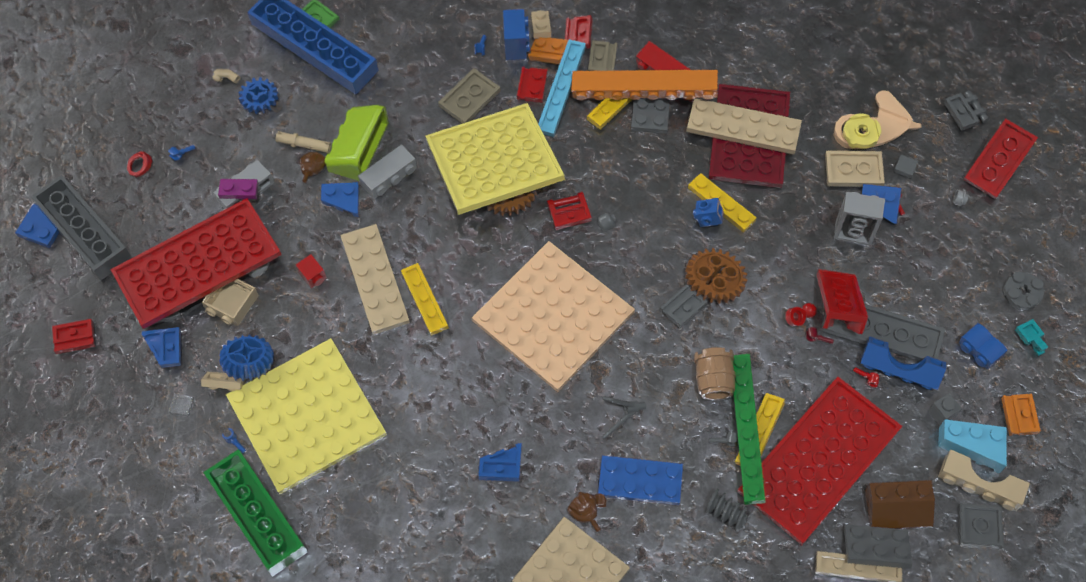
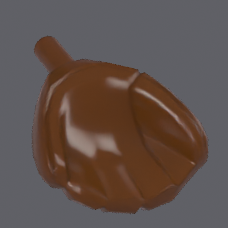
[299,152,326,183]
[567,493,601,532]

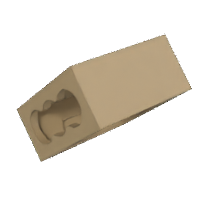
[202,279,259,326]

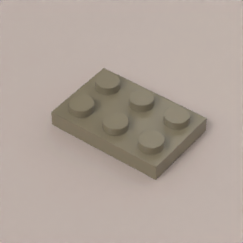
[438,68,501,124]

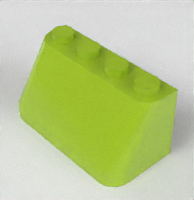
[325,105,389,181]

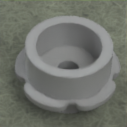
[953,189,969,207]

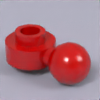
[785,303,817,327]

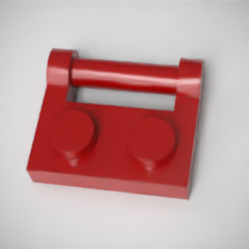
[547,192,592,230]

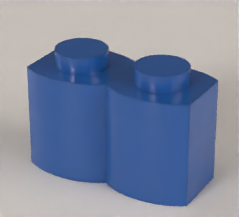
[959,323,1008,369]

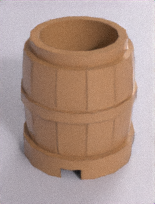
[694,347,736,400]

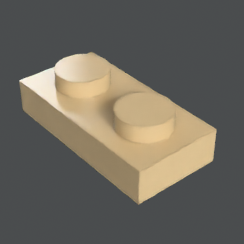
[531,10,551,39]
[201,372,246,391]

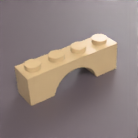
[938,450,1030,511]

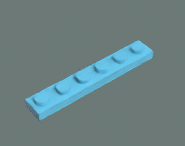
[538,39,586,137]

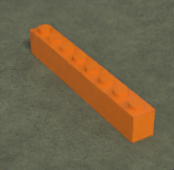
[571,70,718,100]

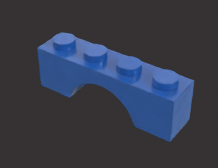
[860,336,946,390]

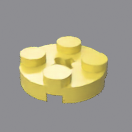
[843,114,881,149]

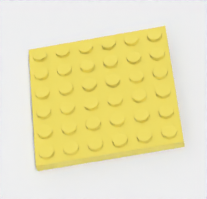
[425,103,565,215]
[226,338,387,495]

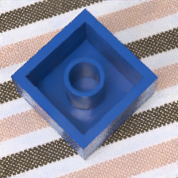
[503,9,530,60]

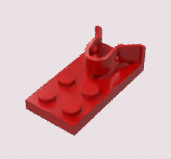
[964,118,1038,199]
[816,269,868,334]

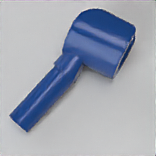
[474,35,487,56]
[168,145,195,161]
[222,428,247,454]

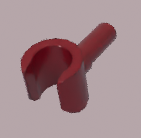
[806,327,834,344]

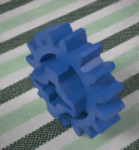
[239,77,279,114]

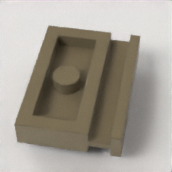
[588,40,617,71]

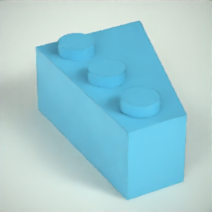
[938,419,1007,474]

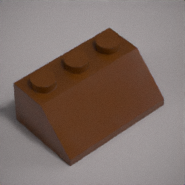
[865,480,935,529]

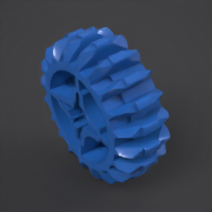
[219,334,274,381]

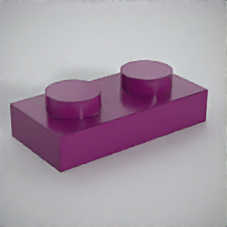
[218,179,259,199]

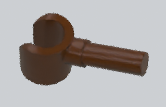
[579,492,606,508]

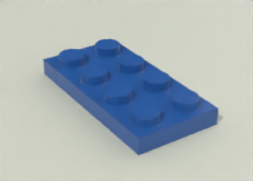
[598,455,683,505]

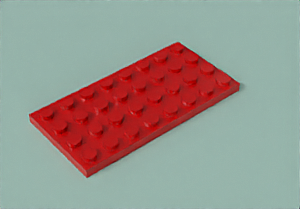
[110,198,282,329]
[737,376,902,545]

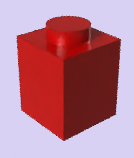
[295,254,327,289]

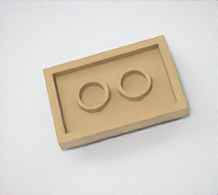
[825,151,885,187]

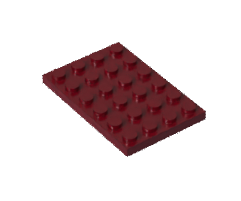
[708,84,790,188]

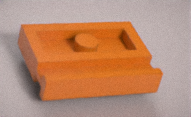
[528,37,568,64]
[1001,394,1041,436]

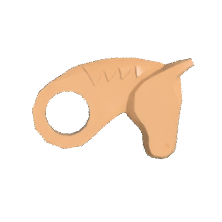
[834,91,921,149]

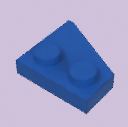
[321,182,359,217]
[862,184,902,224]
[15,204,59,248]
[142,327,181,368]
[478,443,522,482]

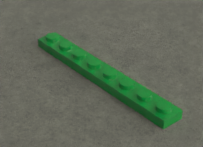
[733,354,766,505]

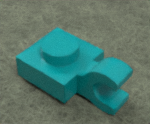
[1015,319,1048,356]

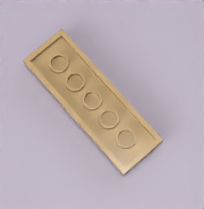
[686,98,802,154]
[340,224,410,335]

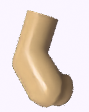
[213,69,240,83]

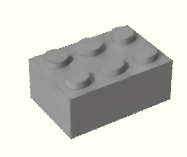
[833,192,885,246]

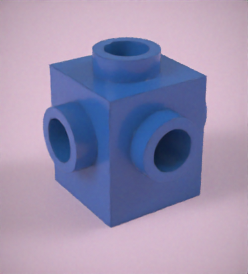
[693,198,724,227]

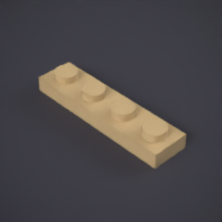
[815,551,902,582]

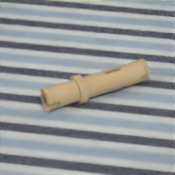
[276,131,332,153]

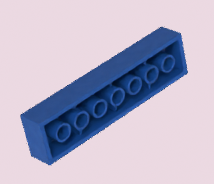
[247,0,379,95]

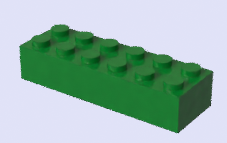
[203,449,307,577]

